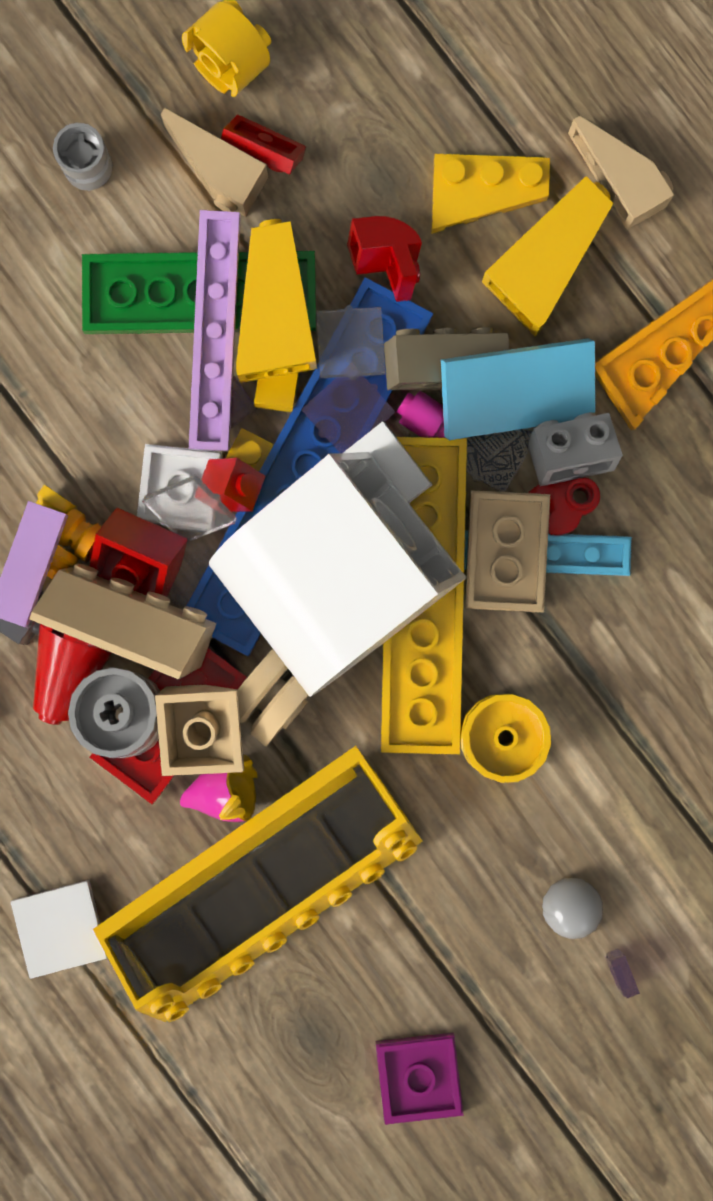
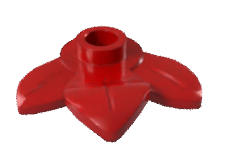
[528,477,600,535]

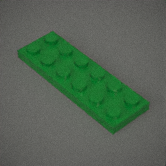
[82,251,316,334]

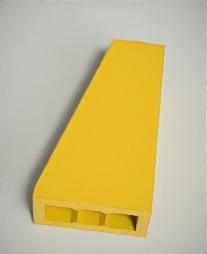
[482,176,614,336]
[236,219,317,383]

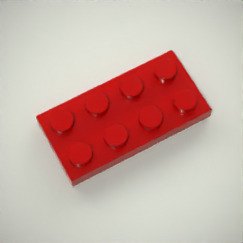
[89,648,248,805]

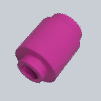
[397,390,445,438]

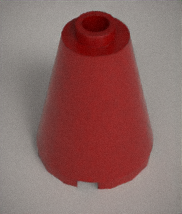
[33,624,112,725]

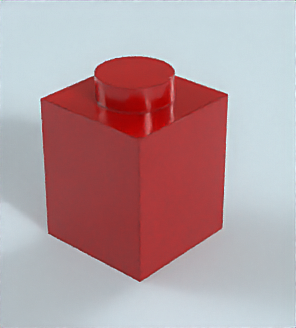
[195,458,265,512]

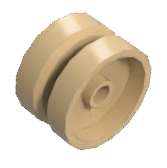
[238,649,309,747]

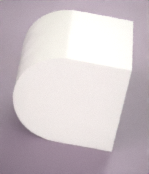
[209,452,467,697]

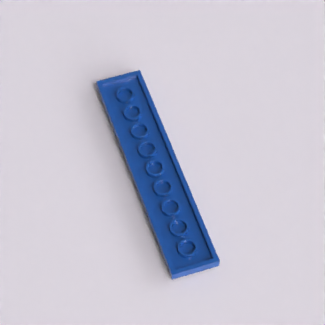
[186,277,434,657]

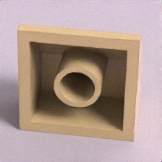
[155,685,244,776]

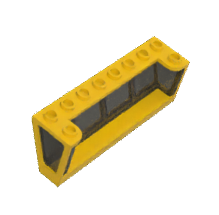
[93,746,423,1022]

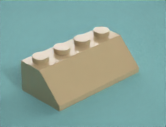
[29,563,217,679]

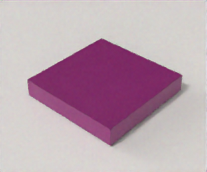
[375,1032,464,1125]

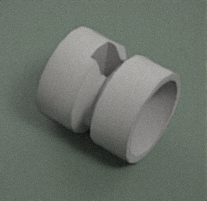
[53,122,113,191]

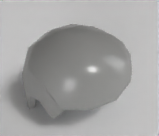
[542,878,603,939]

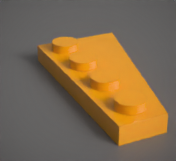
[595,279,713,430]

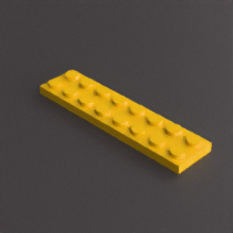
[381,437,467,754]

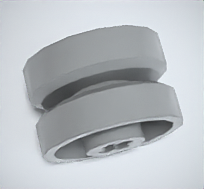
[68,668,160,758]

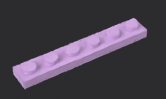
[189,210,241,451]

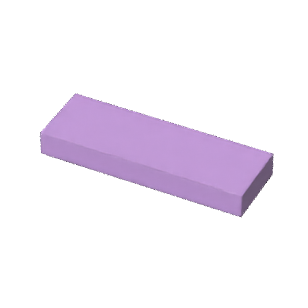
[0,501,68,628]

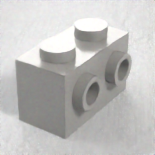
[527,412,623,486]

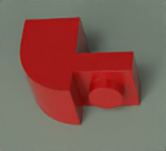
[347,216,422,302]

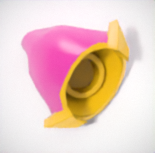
[180,754,258,823]

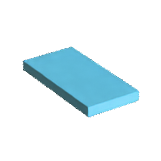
[441,338,595,440]

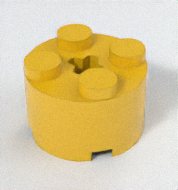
[182,0,271,97]

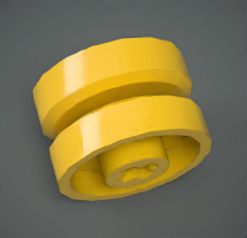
[460,694,551,783]

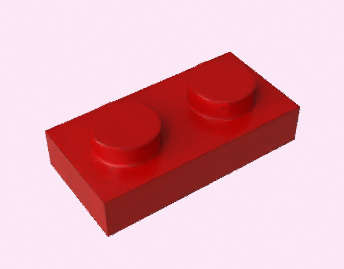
[221,114,307,175]

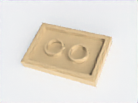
[464,490,550,612]

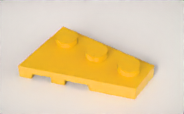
[431,154,550,234]

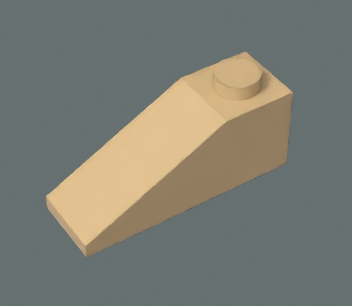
[161,108,268,217]
[568,116,674,230]

